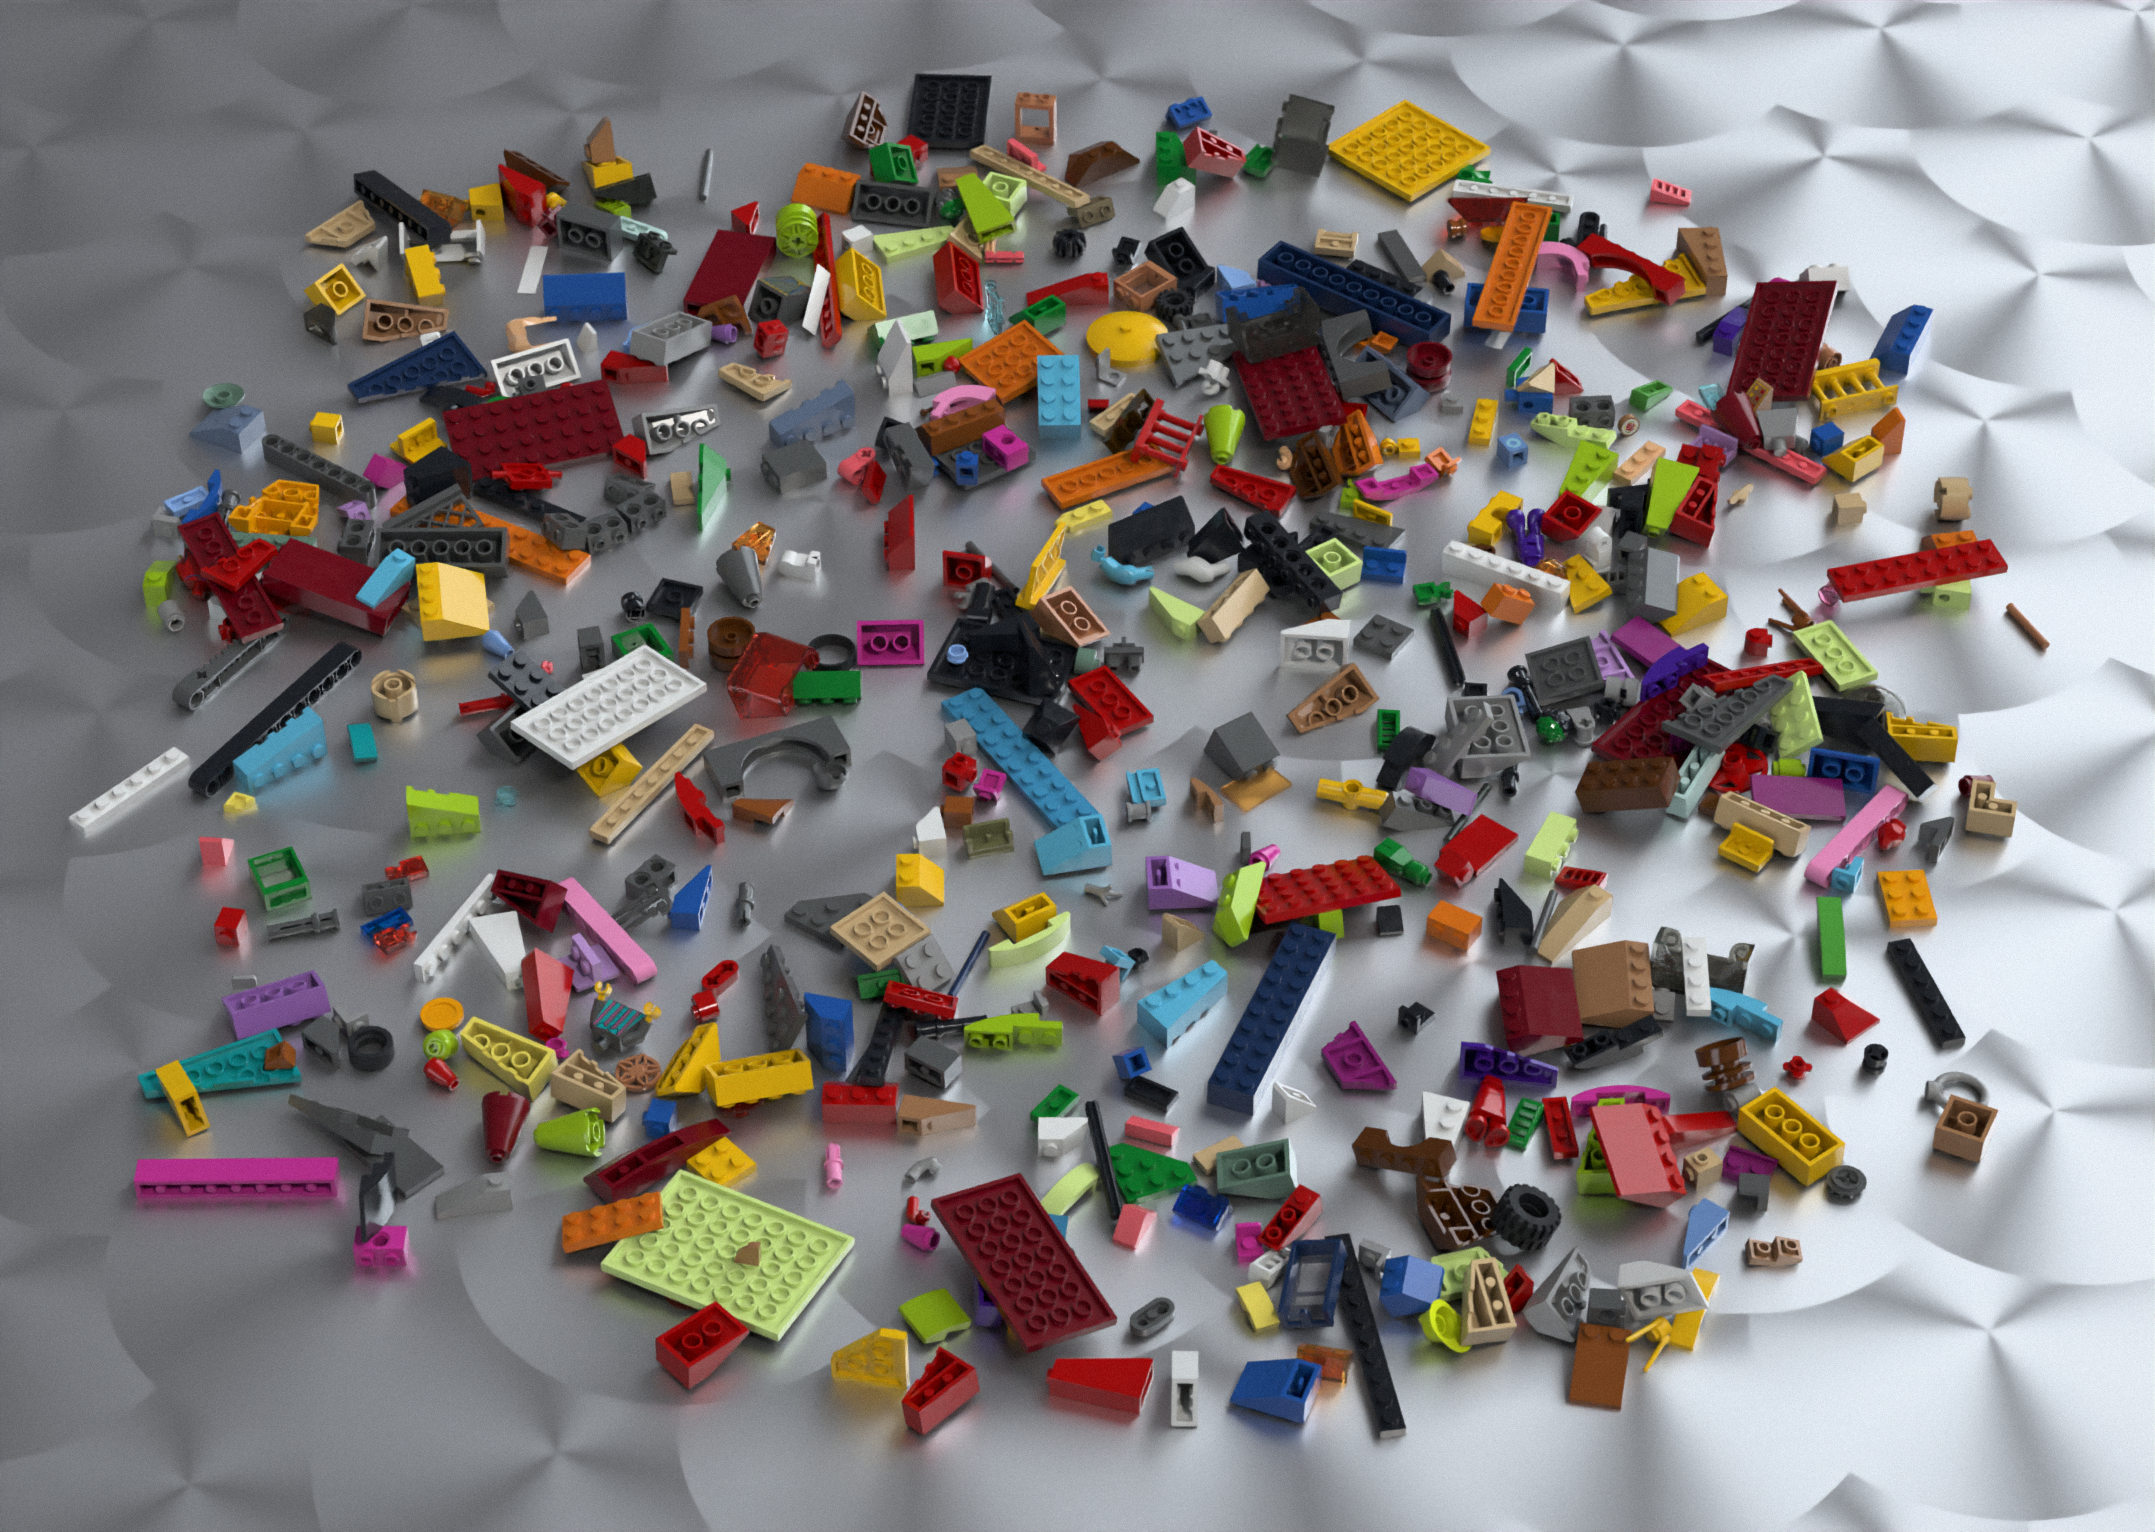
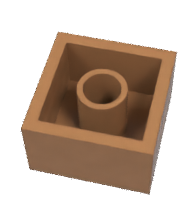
[1932,1094,1999,1163]

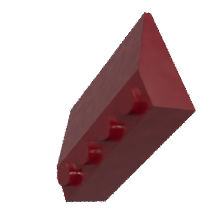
[1496,965,1584,1056]

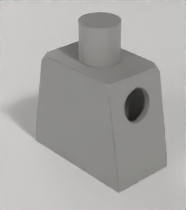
[1757,408,1798,457]

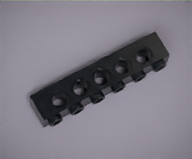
[1243,510,1343,616]

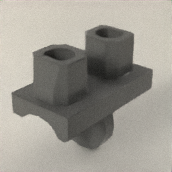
[1104,637,1144,672]

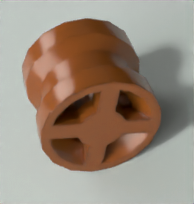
[1447,218,1467,240]

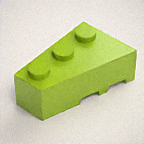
[406,786,481,838]

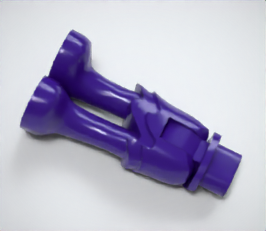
[1506,508,1545,571]

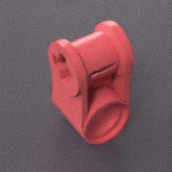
[837,447,876,485]

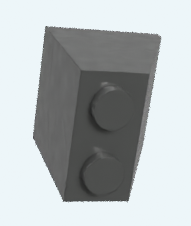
[1204,712,1281,783]

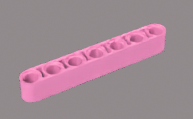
[1804,784,1909,888]
[557,877,657,986]

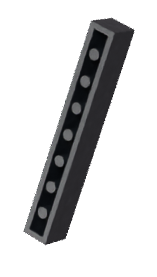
[354,170,452,246]

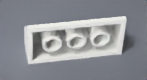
[486,338,581,398]

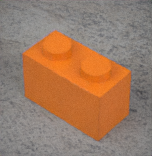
[1480,583,1536,625]
[1426,900,1482,951]

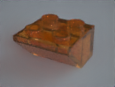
[420,189,468,229]

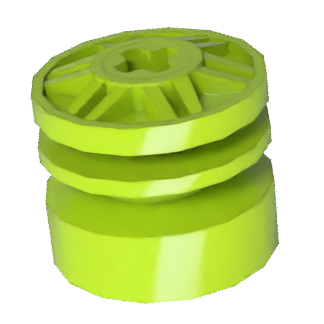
[775,203,818,257]

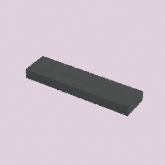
[1378,229,1426,283]

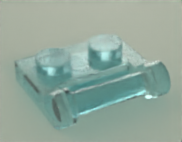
[984,280,1005,335]

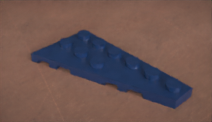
[347,331,488,403]

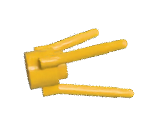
[1625,1316,1672,1372]

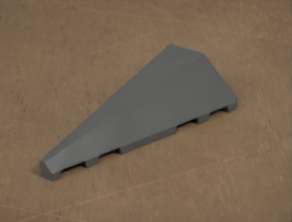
[288,1094,410,1155]

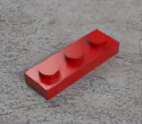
[1542,1097,1579,1159]

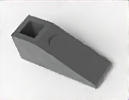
[1379,791,1455,831]

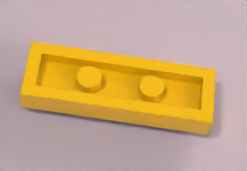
[1468,398,1498,446]

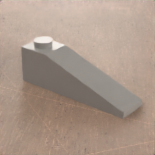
[631,404,721,455]
[1522,1247,1591,1343]

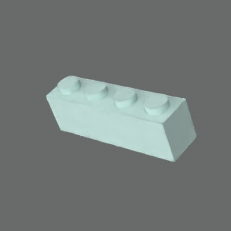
[1666,745,1725,818]

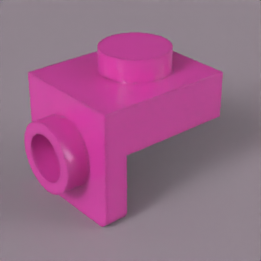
[973,768,1007,802]

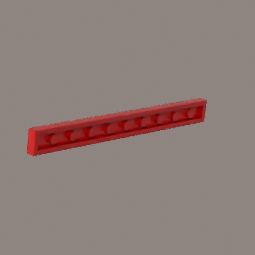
[813,212,842,349]

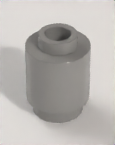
[157,600,185,632]
[1723,1083,1761,1115]

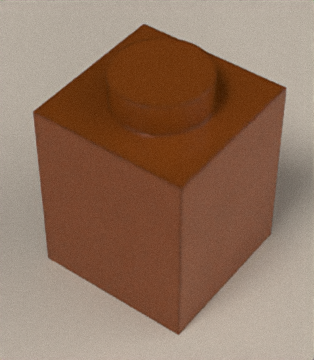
[940,796,974,829]

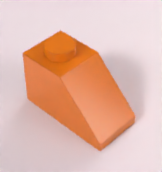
[1871,407,1906,456]

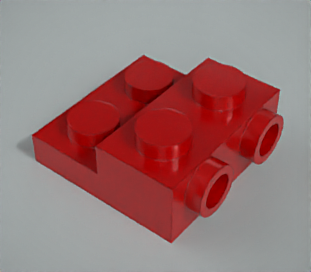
[1676,443,1727,487]

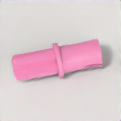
[824,1143,844,1189]

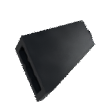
[1187,507,1245,564]

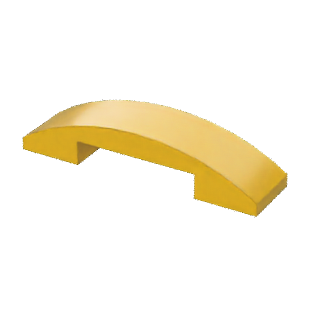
[1668,1267,1720,1351]

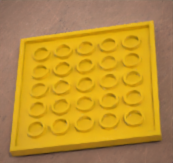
[1325,100,1491,202]

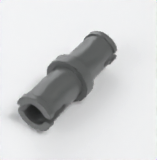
[735,882,754,927]

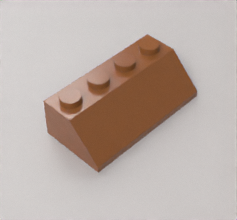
[915,398,1005,456]

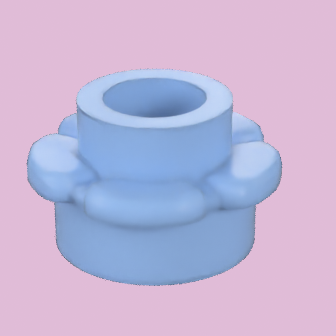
[946,644,969,665]

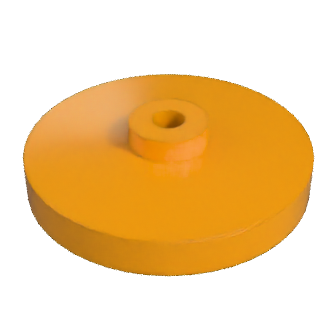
[1481,225,1504,242]
[420,997,464,1032]

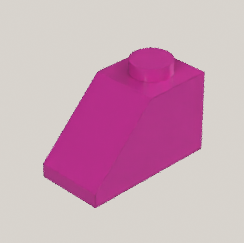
[363,453,407,489]

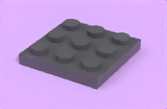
[1525,636,1605,706]

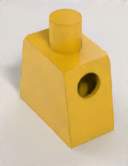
[458,183,504,221]

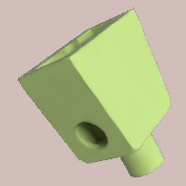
[1919,580,1972,610]

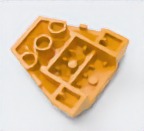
[228,480,320,537]

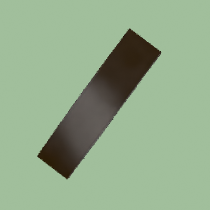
[1103,388,1155,455]

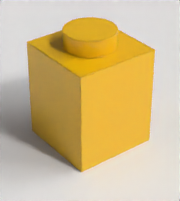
[309,412,344,444]

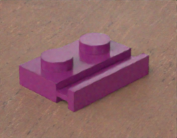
[1721,1145,1778,1182]

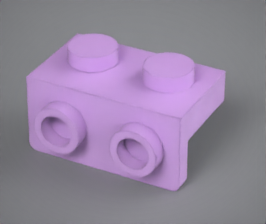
[1689,424,1738,468]

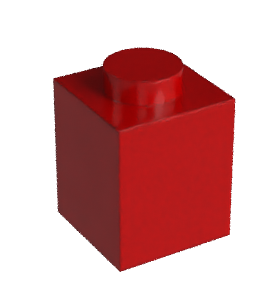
[1433,847,1474,889]
[214,907,248,946]

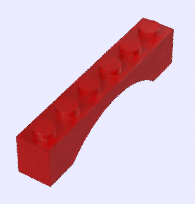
[1577,233,1686,306]

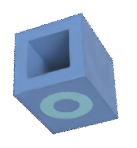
[1496,433,1528,469]

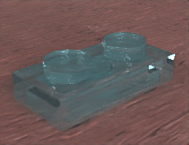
[1698,383,1725,411]

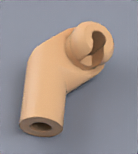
[1276,446,1293,470]

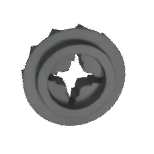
[1826,1165,1867,1199]

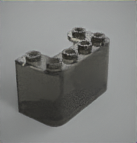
[1270,94,1335,178]
[1225,286,1323,363]

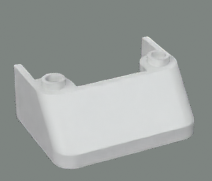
[399,220,485,264]

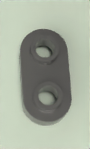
[1130,1297,1175,1337]

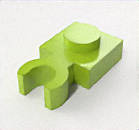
[1340,479,1364,509]

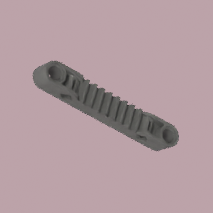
[172,609,291,710]

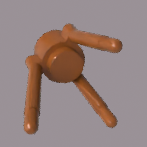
[1768,588,1815,632]

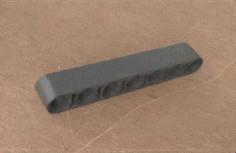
[262,434,377,509]

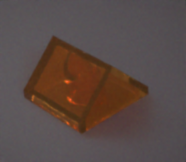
[1297,1343,1354,1384]

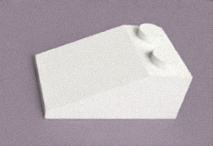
[875,319,913,397]
[1280,619,1350,671]
[1617,1260,1709,1321]

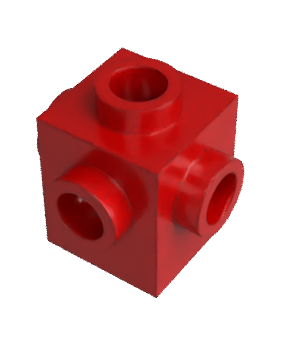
[942,752,978,792]

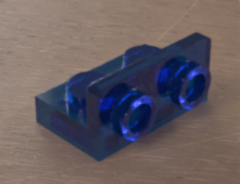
[1172,1183,1234,1232]

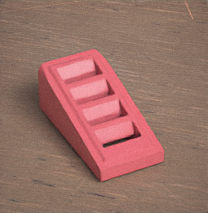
[1650,178,1692,206]

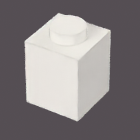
[841,224,874,255]

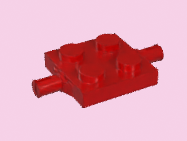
[490,463,562,491]

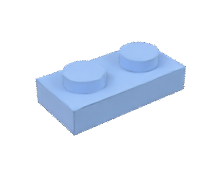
[164,486,209,517]

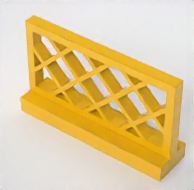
[1015,521,1067,611]

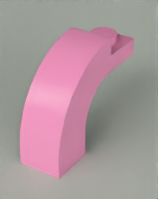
[1535,241,1590,292]
[929,385,996,422]

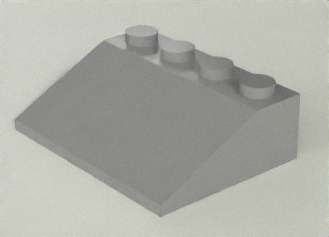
[1445,694,1531,779]

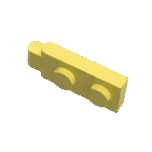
[1054,499,1112,533]

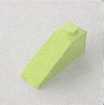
[1149,586,1205,642]

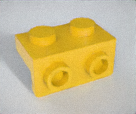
[1718,822,1774,873]

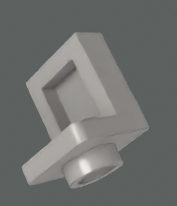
[151,507,181,539]
[1652,988,1675,1023]
[332,1003,369,1039]

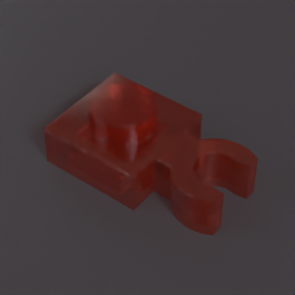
[385,855,429,883]
[372,924,418,955]

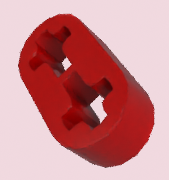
[701,960,739,997]

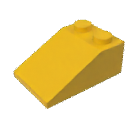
[581,156,633,190]
[1656,572,1728,637]

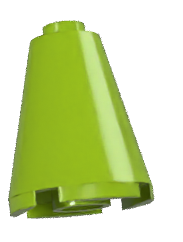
[1203,405,1245,465]
[533,1107,605,1157]

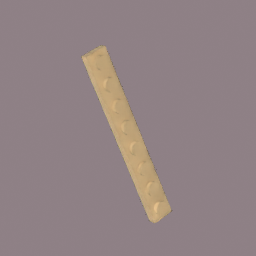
[970,144,1090,209]
[589,723,714,844]

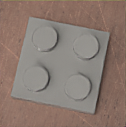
[892,934,955,991]

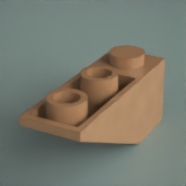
[897,1094,977,1136]

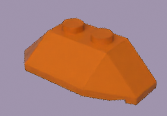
[1332,409,1384,477]

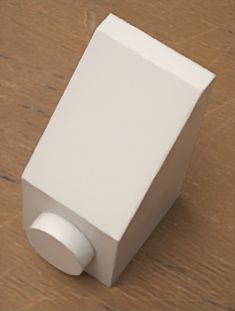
[1153,177,1195,221]
[912,807,947,857]
[1038,1117,1088,1156]

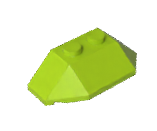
[1212,861,1266,948]

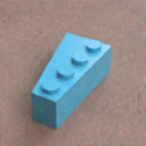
[233,706,328,792]
[1137,960,1228,1049]

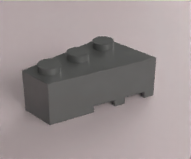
[883,422,935,492]

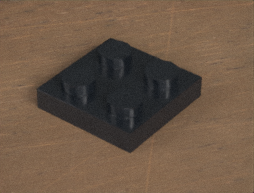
[646,578,703,619]

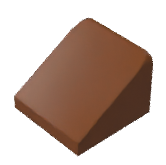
[265,1040,296,1070]

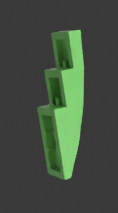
[1816,897,1847,979]

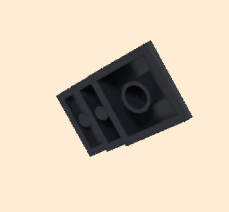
[359,1152,397,1243]

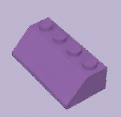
[221,970,331,1040]

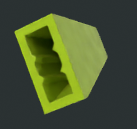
[955,173,1018,245]
[1641,457,1699,539]

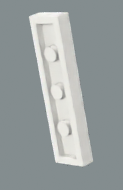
[1681,937,1711,1016]

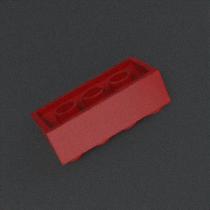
[933,241,984,315]

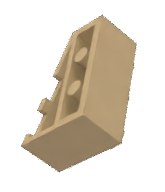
[551,1048,626,1123]
[1460,1257,1517,1346]

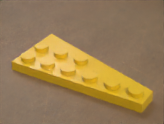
[1584,253,1706,315]

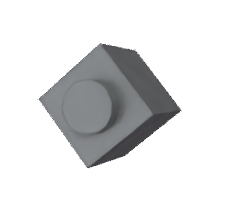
[944,718,977,755]

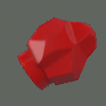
[1877,818,1907,851]

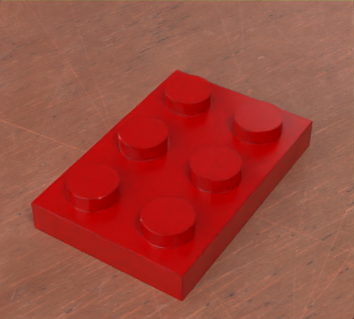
[883,980,959,1020]

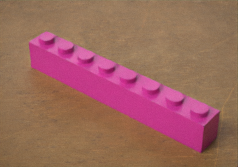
[134,1157,341,1199]

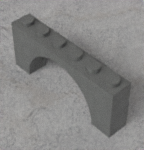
[1316,309,1392,400]
[703,715,852,803]

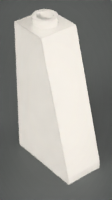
[469,911,526,990]

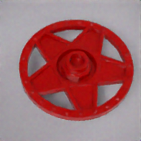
[1707,744,1769,794]

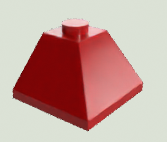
[1811,987,1880,1045]

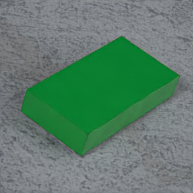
[1506,347,1532,387]

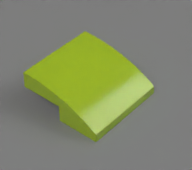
[898,1288,971,1344]

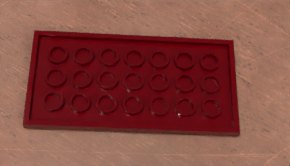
[1726,280,1839,402]
[1231,335,1347,441]
[442,379,624,484]
[1591,658,1751,771]
[930,1173,1118,1354]

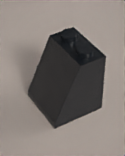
[403,445,475,507]

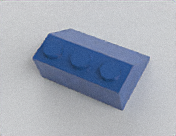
[1807,747,1881,795]
[804,992,855,1072]

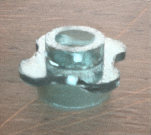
[494,786,519,807]

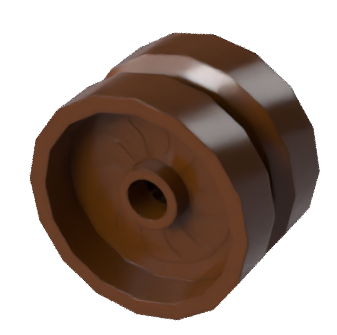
[707,616,757,672]

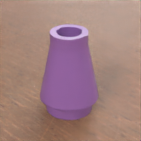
[711,324,737,344]

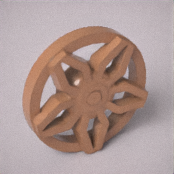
[615,1053,661,1092]

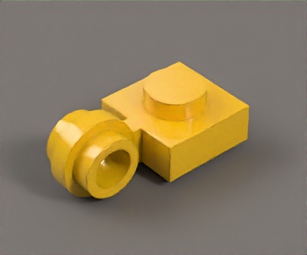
[1379,438,1420,458]

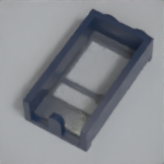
[1277,1238,1348,1329]

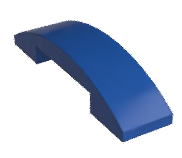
[182,469,223,524]

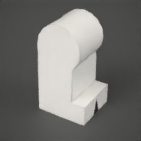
[1582,526,1612,571]
[777,550,821,581]

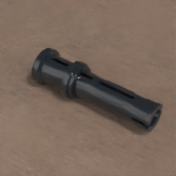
[1507,665,1543,723]
[914,1015,987,1040]

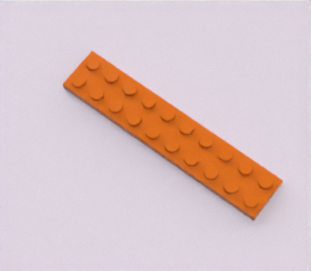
[1472,201,1553,332]
[390,495,591,586]

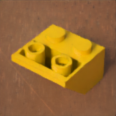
[1821,435,1885,482]
[992,892,1057,943]

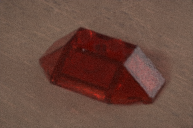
[1446,197,1528,226]

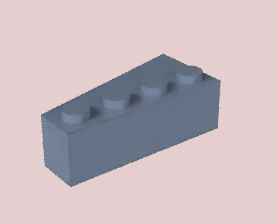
[769,379,856,448]

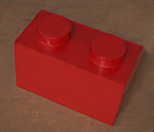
[1540,490,1602,543]
[942,550,992,590]

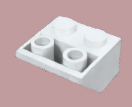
[1799,263,1850,293]

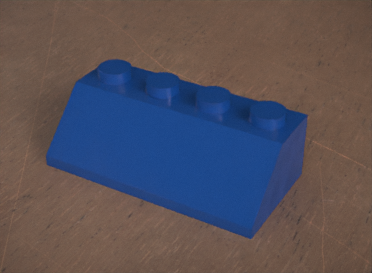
[543,272,628,323]
[1463,283,1550,333]
[1869,304,1934,375]

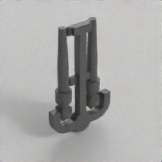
[611,879,673,933]

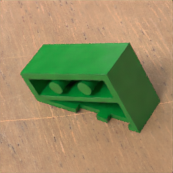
[1156,131,1196,186]

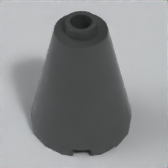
[716,546,763,608]

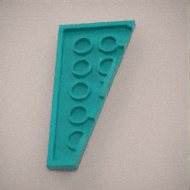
[137,1028,302,1099]

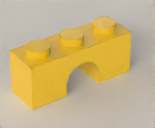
[1467,490,1523,547]

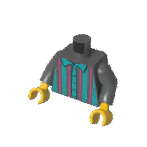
[590,981,661,1054]

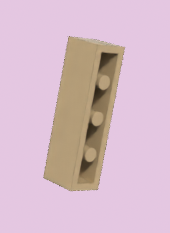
[1197,568,1270,643]
[1713,791,1811,857]

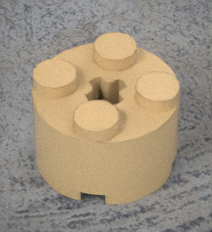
[1934,477,1973,520]
[371,669,419,722]

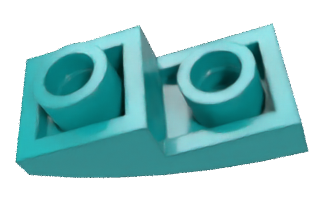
[347,723,378,763]

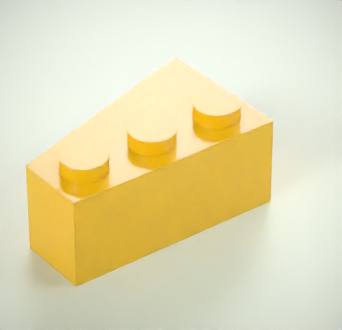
[1884,711,1958,763]

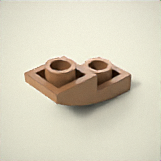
[1745,1236,1803,1266]

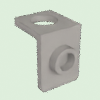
[1095,348,1127,387]

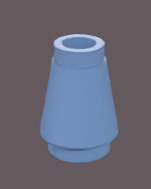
[482,630,514,659]

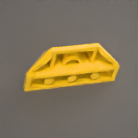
[655,1022,721,1097]

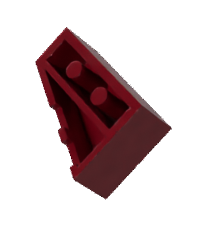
[491,869,568,933]

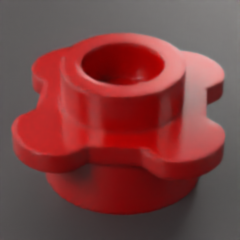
[1783,1056,1812,1080]

